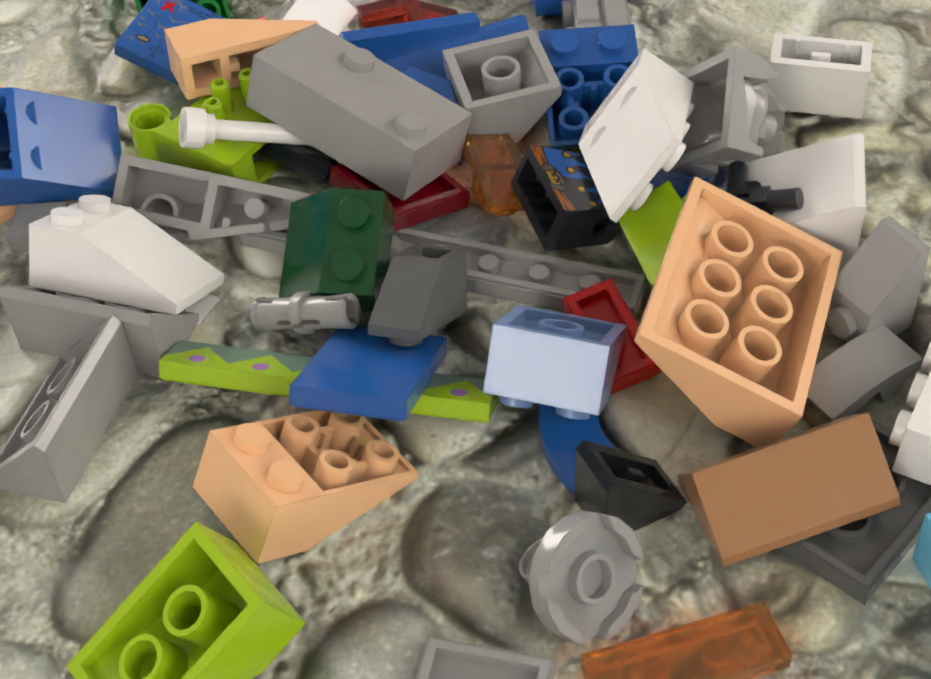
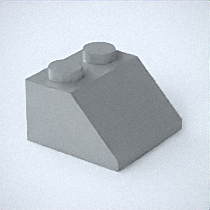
[442,29,562,154]

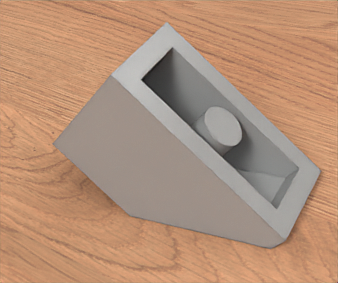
[825,216,931,343]

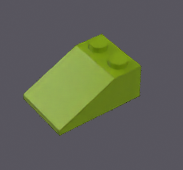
[66,521,306,679]

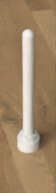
[179,107,312,149]

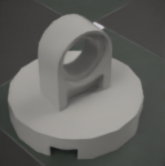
[519,510,644,644]

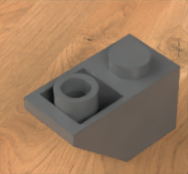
[368,243,467,346]

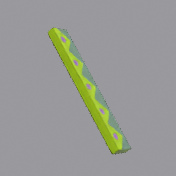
[159,340,499,423]

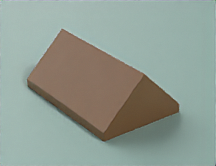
[677,412,900,567]

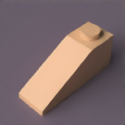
[164,19,319,100]

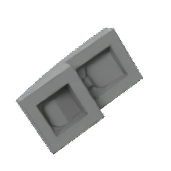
[806,325,924,422]

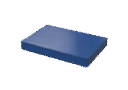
[289,326,447,422]

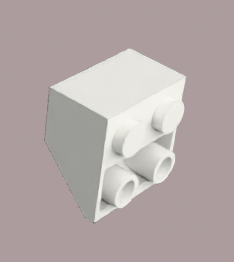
[767,33,873,119]

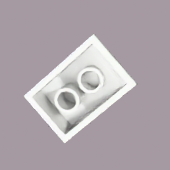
[29,195,224,315]

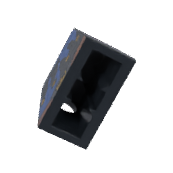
[510,144,620,251]

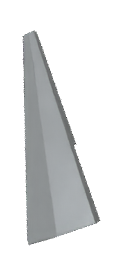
[111,154,314,242]

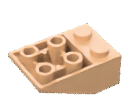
[193,410,419,564]

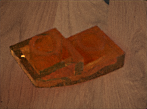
[462,133,524,216]

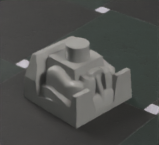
[668,45,777,178]

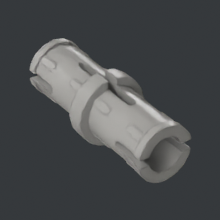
[250,291,361,335]

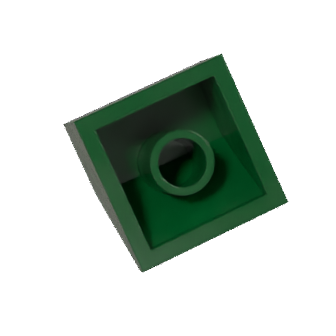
[279,188,395,312]

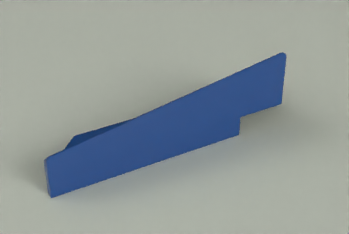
[338,12,529,79]

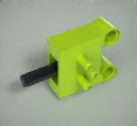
[127,68,339,185]

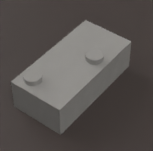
[246,23,473,201]

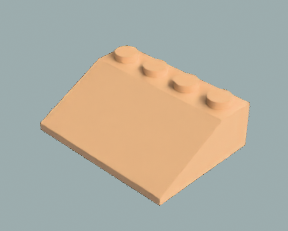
[634,176,843,447]

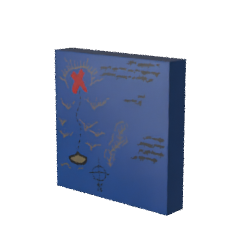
[114,0,226,86]

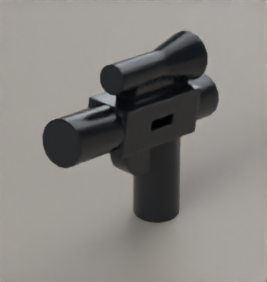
[724,161,804,215]

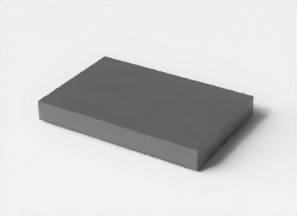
[777,418,931,605]

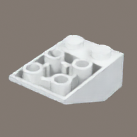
[578,48,694,223]

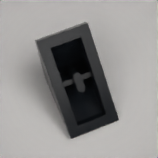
[575,440,687,531]

